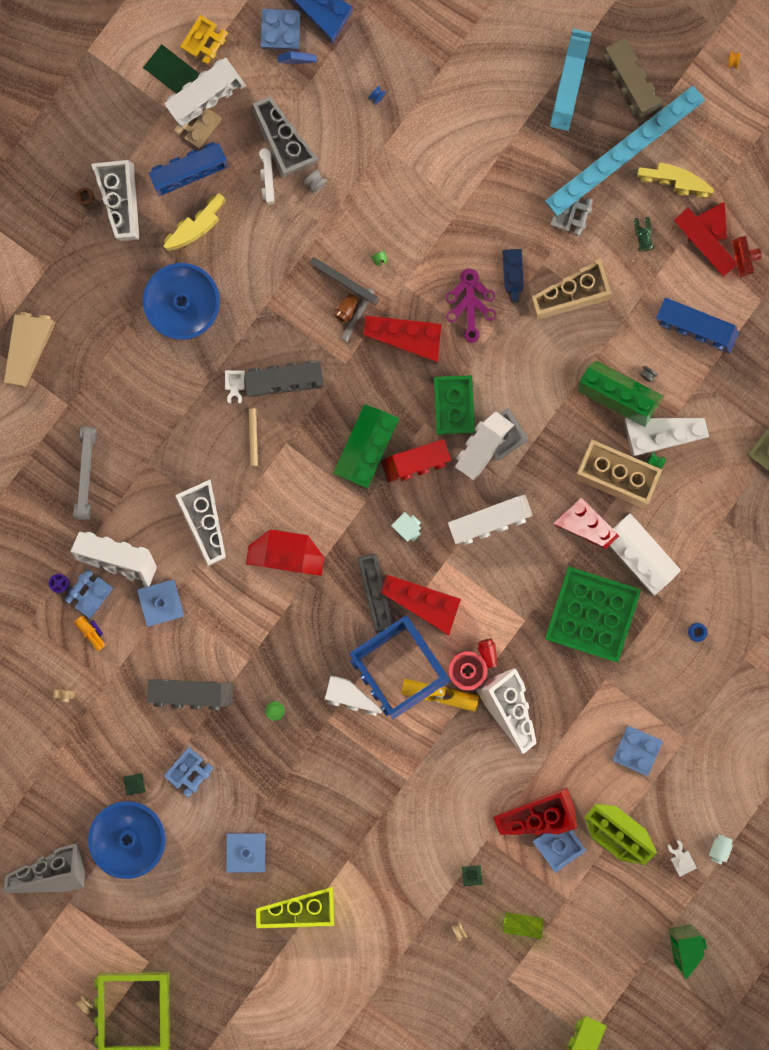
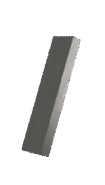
[310,257,379,306]
[358,553,393,632]

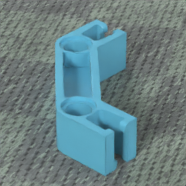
[550,29,591,131]

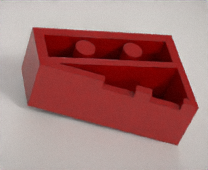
[381,439,451,483]

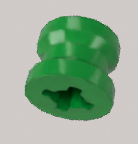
[647,452,666,469]

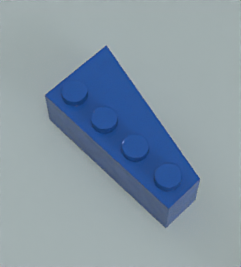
[290,0,353,44]
[656,297,739,354]

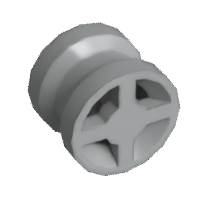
[304,170,328,194]

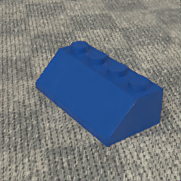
[148,142,229,197]

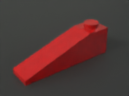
[493,787,577,835]

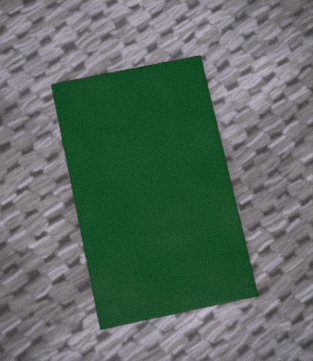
[143,44,200,94]

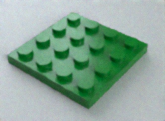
[545,566,641,663]

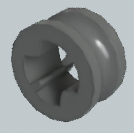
[638,366,658,383]

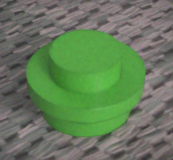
[265,701,285,721]

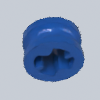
[368,86,386,105]

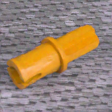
[74,616,105,651]

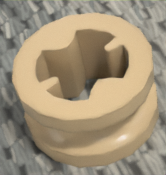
[451,922,468,942]
[76,995,95,1014]

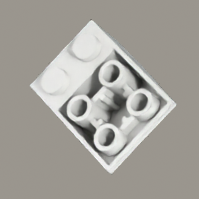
[325,675,382,716]

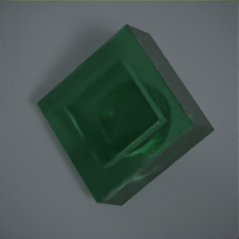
[123,773,146,796]
[461,865,483,887]

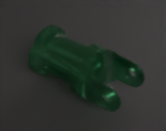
[634,217,655,252]

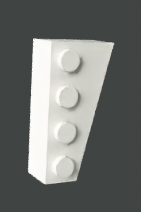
[91,160,140,241]
[623,418,709,457]
[448,495,533,546]

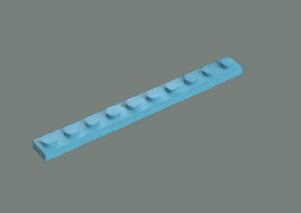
[545,86,705,217]

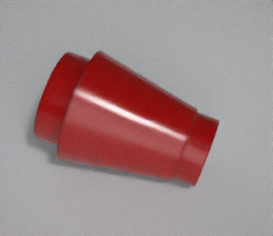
[477,638,498,668]

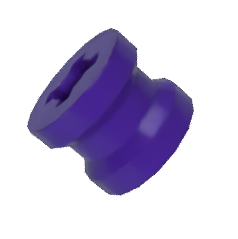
[48,574,70,593]

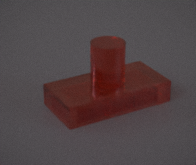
[732,236,762,278]

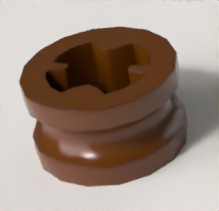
[76,187,94,206]

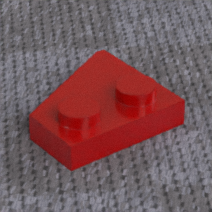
[687,202,727,242]

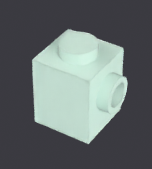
[391,512,421,542]

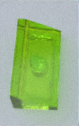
[503,912,544,939]

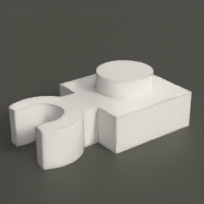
[225,370,245,404]
[667,840,697,877]

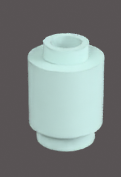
[709,834,733,864]

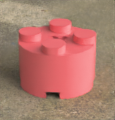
[448,651,487,690]

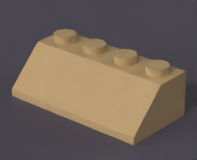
[574,440,662,509]

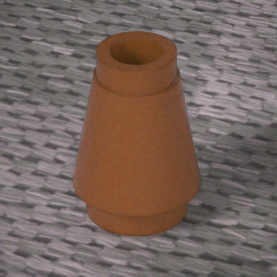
[333,294,359,323]

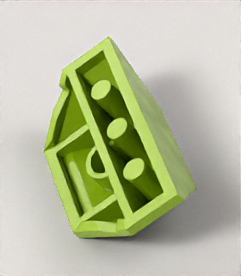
[584,804,657,865]

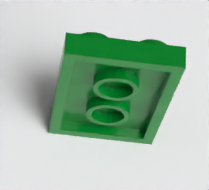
[434,375,475,435]

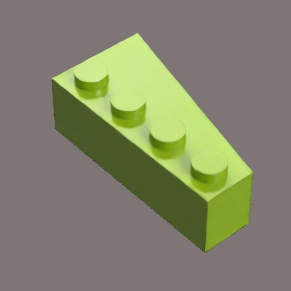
[567,1016,607,1050]

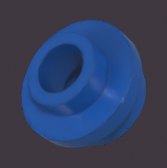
[688,623,707,642]

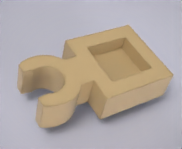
[53,689,75,702]

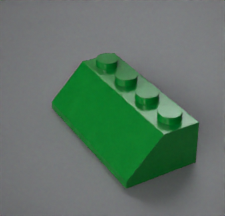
[578,361,664,427]
[333,404,399,489]
[669,925,707,979]

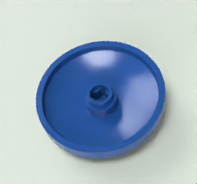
[143,263,220,340]
[88,801,166,879]

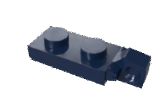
[502,249,524,303]

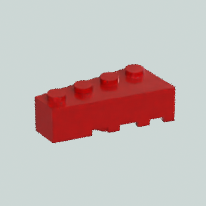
[363,316,442,364]
[380,574,461,635]

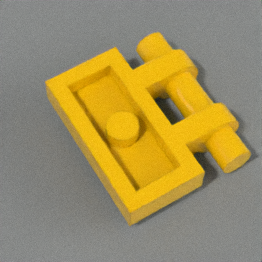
[180,15,228,65]

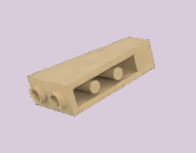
[4,312,55,387]

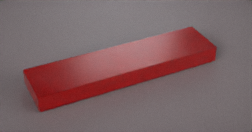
[673,207,738,277]

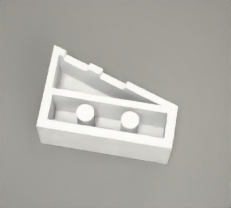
[455,411,514,480]

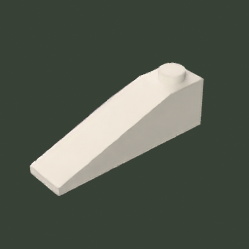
[476,669,536,754]

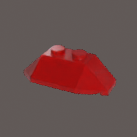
[246,529,324,576]

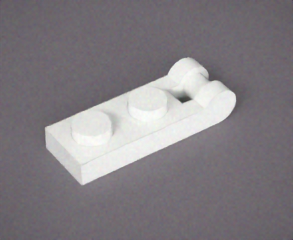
[259,148,275,205]

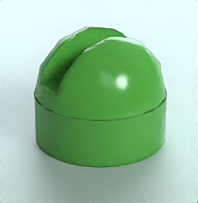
[371,250,387,266]

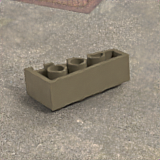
[603,38,663,119]

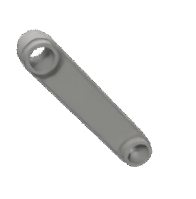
[73,426,97,520]

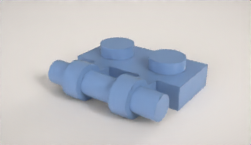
[64,569,114,619]
[164,747,214,797]

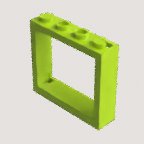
[94,972,170,1050]

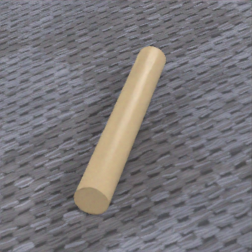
[249,408,258,466]

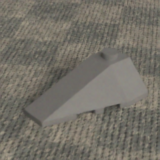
[3,843,85,893]

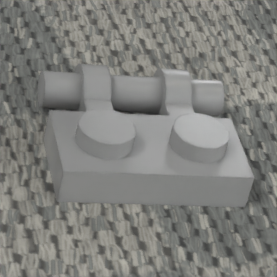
[550,198,593,236]

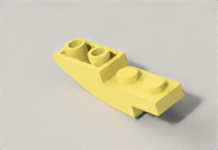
[636,162,714,198]
[163,193,226,251]

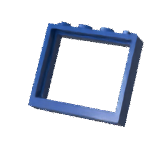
[349,615,451,719]

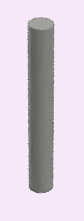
[341,288,374,342]

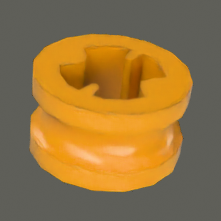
[727,51,740,69]

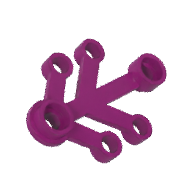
[445,268,496,343]

